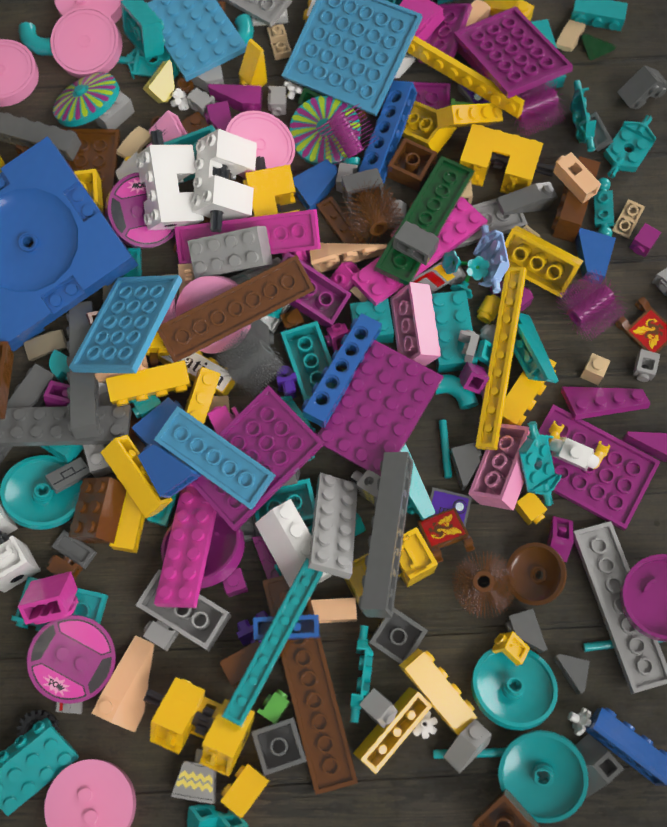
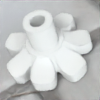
[283,81,304,100]
[171,88,189,111]
[568,708,591,736]
[413,711,437,739]

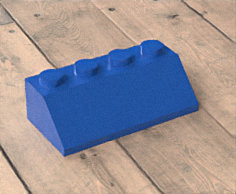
[585,707,667,786]

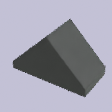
[552,654,590,695]

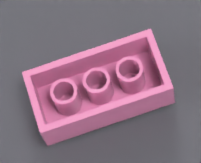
[390,282,441,366]
[468,424,530,510]

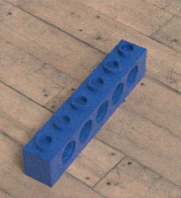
[358,80,418,184]
[302,313,382,428]

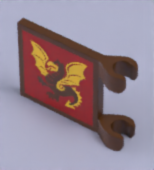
[614,297,667,353]
[417,508,475,563]

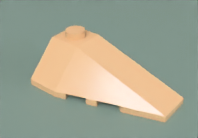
[310,243,387,273]
[92,635,155,732]

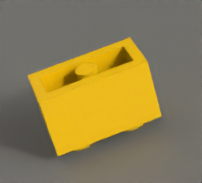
[221,764,270,818]

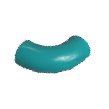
[235,14,254,45]
[18,22,53,56]
[435,374,478,410]

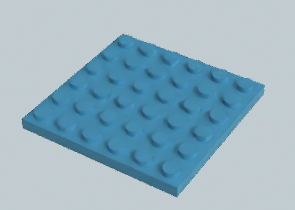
[281,0,423,116]

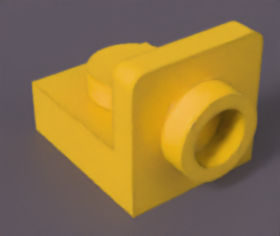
[492,631,530,666]

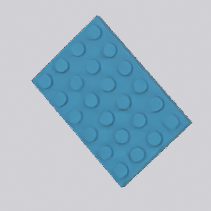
[147,0,247,82]
[69,275,183,374]

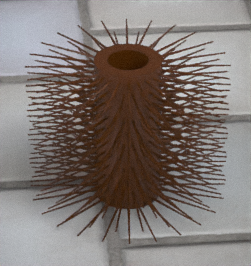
[340,179,404,244]
[452,550,516,618]

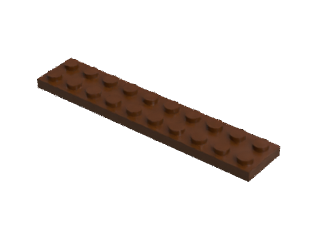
[263,575,358,795]

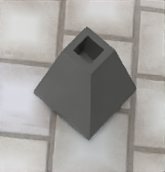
[575,734,624,798]

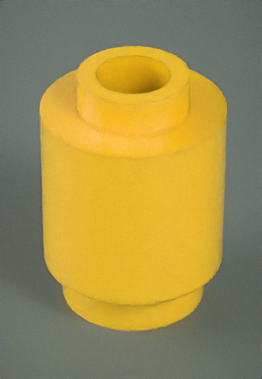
[477,294,501,324]

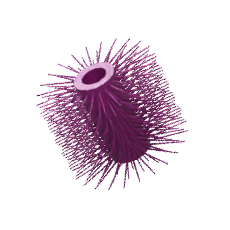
[511,79,566,137]
[312,103,379,167]
[556,270,627,341]

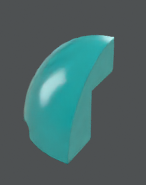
[187,805,249,827]

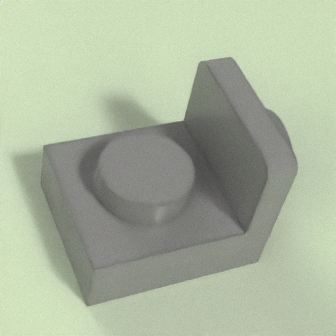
[458,330,480,363]

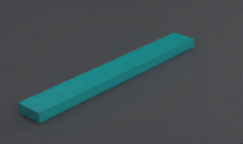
[222,558,324,727]

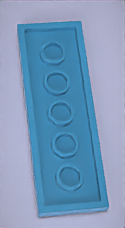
[154,406,276,510]

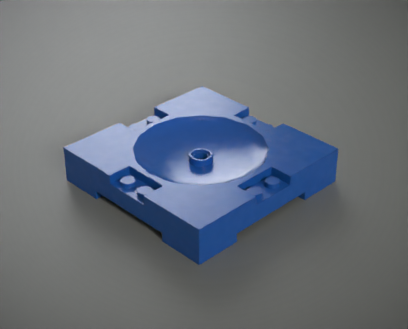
[0,136,138,352]

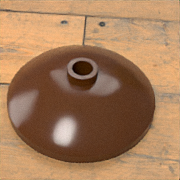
[506,543,567,606]

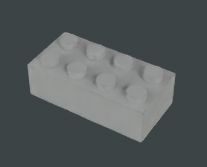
[188,226,273,279]
[136,569,232,652]

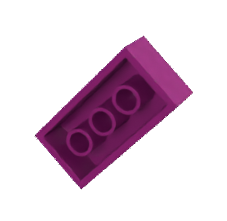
[279,253,352,328]

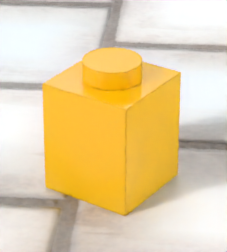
[514,493,548,525]

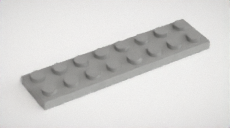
[573,521,667,694]

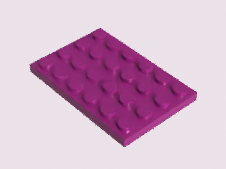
[454,6,573,98]
[317,340,443,477]
[191,386,325,531]
[534,404,661,531]

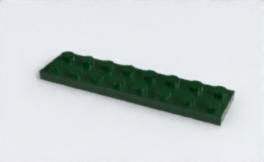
[374,156,475,286]

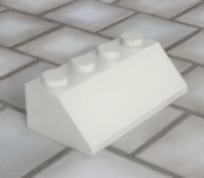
[255,499,332,587]

